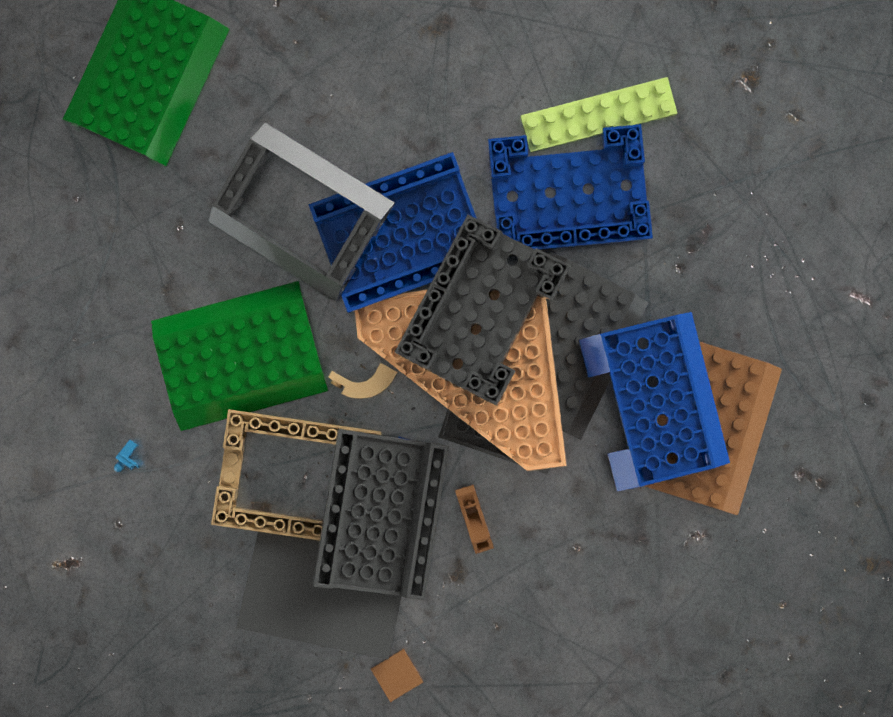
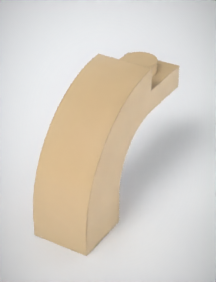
[328,363,398,399]

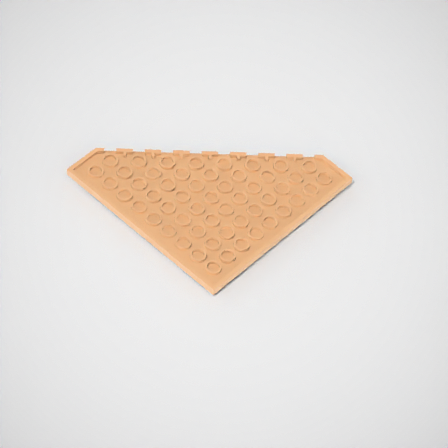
[355,289,567,471]

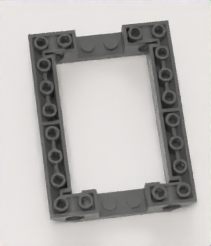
[209,123,395,302]

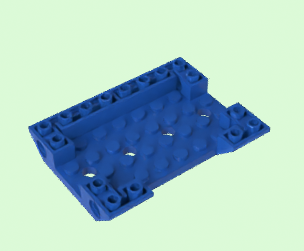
[488,124,653,250]
[579,312,730,491]

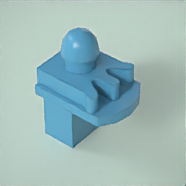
[114,440,140,472]

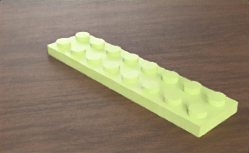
[520,77,677,153]

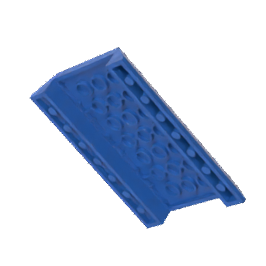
[308,152,477,313]

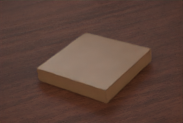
[371,648,424,702]

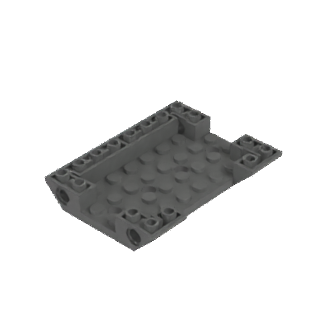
[395,215,571,406]

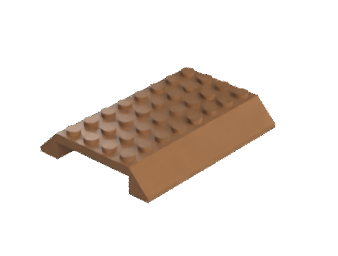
[644,342,782,515]

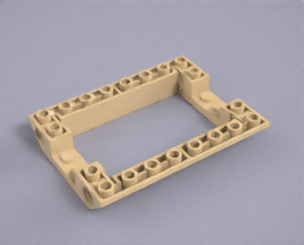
[211,409,382,540]

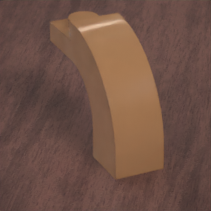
[455,485,494,554]

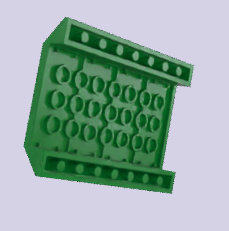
[63,0,230,167]
[151,281,329,431]

